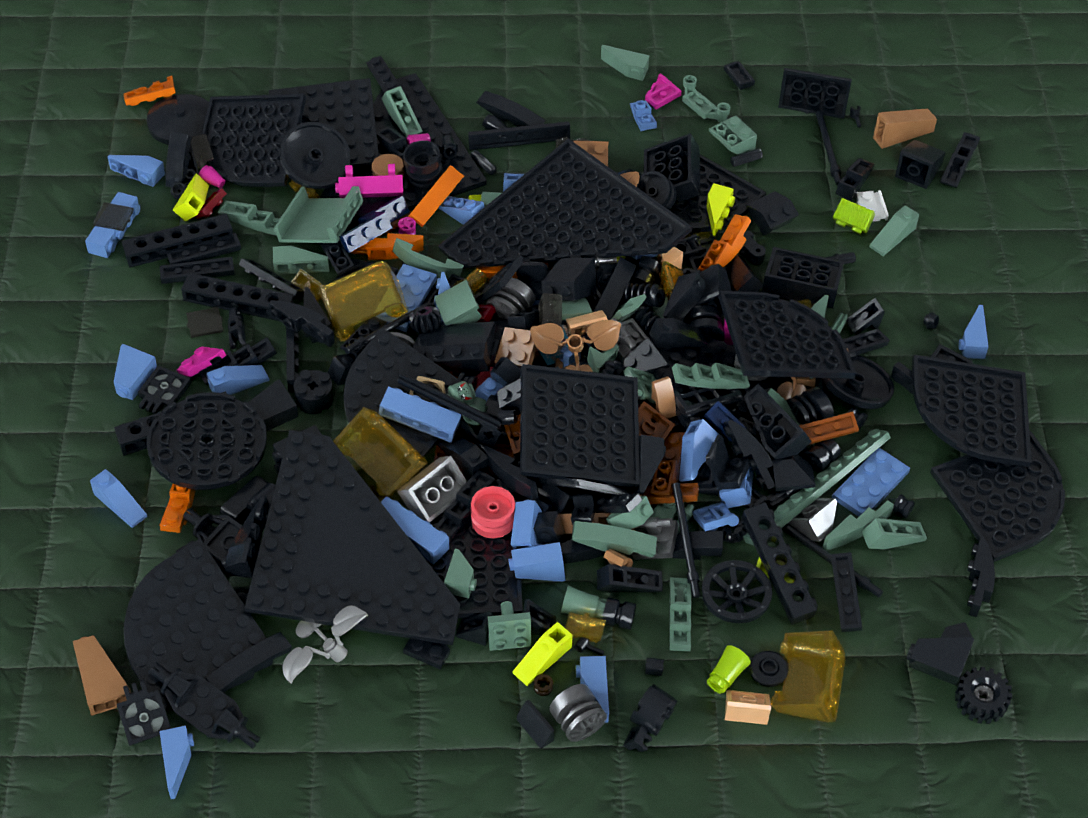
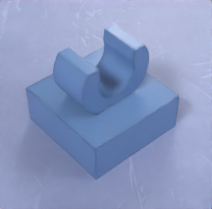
[559,346,581,367]

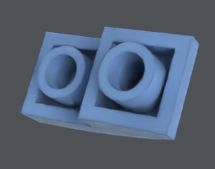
[630,100,657,131]

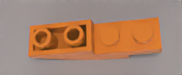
[697,215,751,272]
[351,233,424,260]
[160,484,196,533]

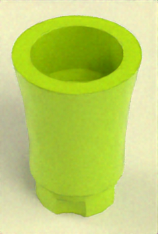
[707,645,751,694]

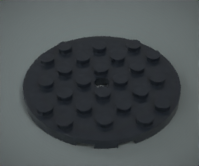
[147,392,267,490]

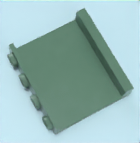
[274,186,363,243]

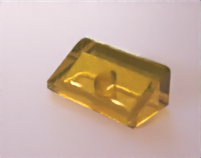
[291,269,329,302]

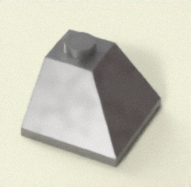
[788,498,837,542]

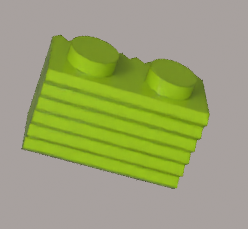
[833,198,875,234]

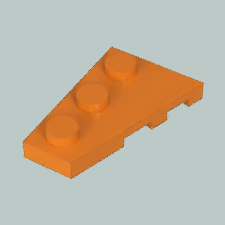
[124,76,176,106]

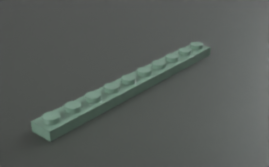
[743,429,891,545]

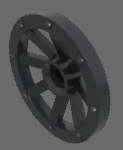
[702,560,772,623]

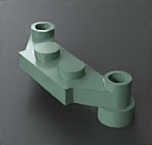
[682,75,730,123]

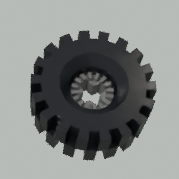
[955,667,1012,724]

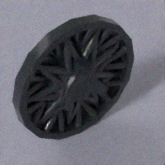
[749,651,789,687]

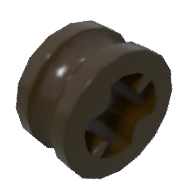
[534,674,553,696]

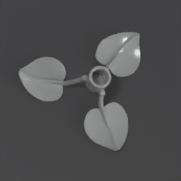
[283,605,368,684]

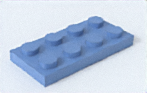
[373,264,437,332]
[832,448,910,517]

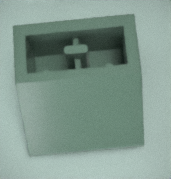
[709,115,757,155]

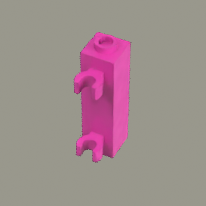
[335,164,403,198]

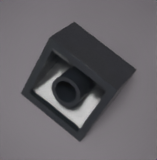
[746,191,799,236]

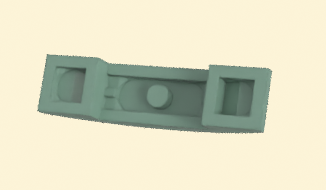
[392,238,464,279]

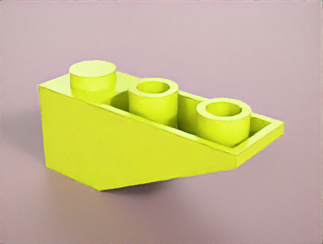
[173,173,209,222]
[707,183,735,236]
[512,622,573,686]

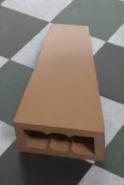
[873,109,937,149]
[73,635,131,715]

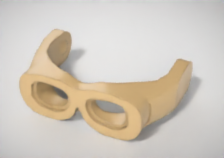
[409,376,446,406]

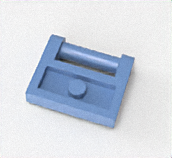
[692,502,739,531]

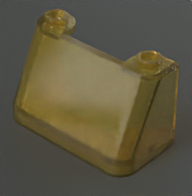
[320,261,408,342]
[333,407,428,497]
[771,630,845,722]

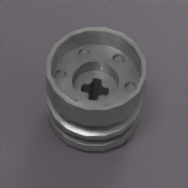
[486,278,536,319]
[550,684,607,742]

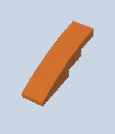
[409,165,464,227]

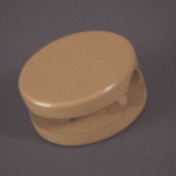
[372,154,405,179]

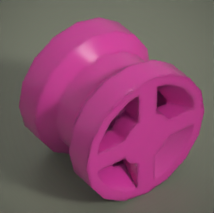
[398,217,416,235]

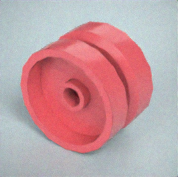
[471,486,515,539]

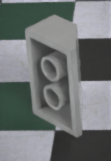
[397,456,467,523]

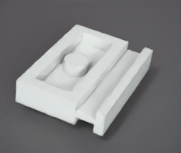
[855,190,889,222]

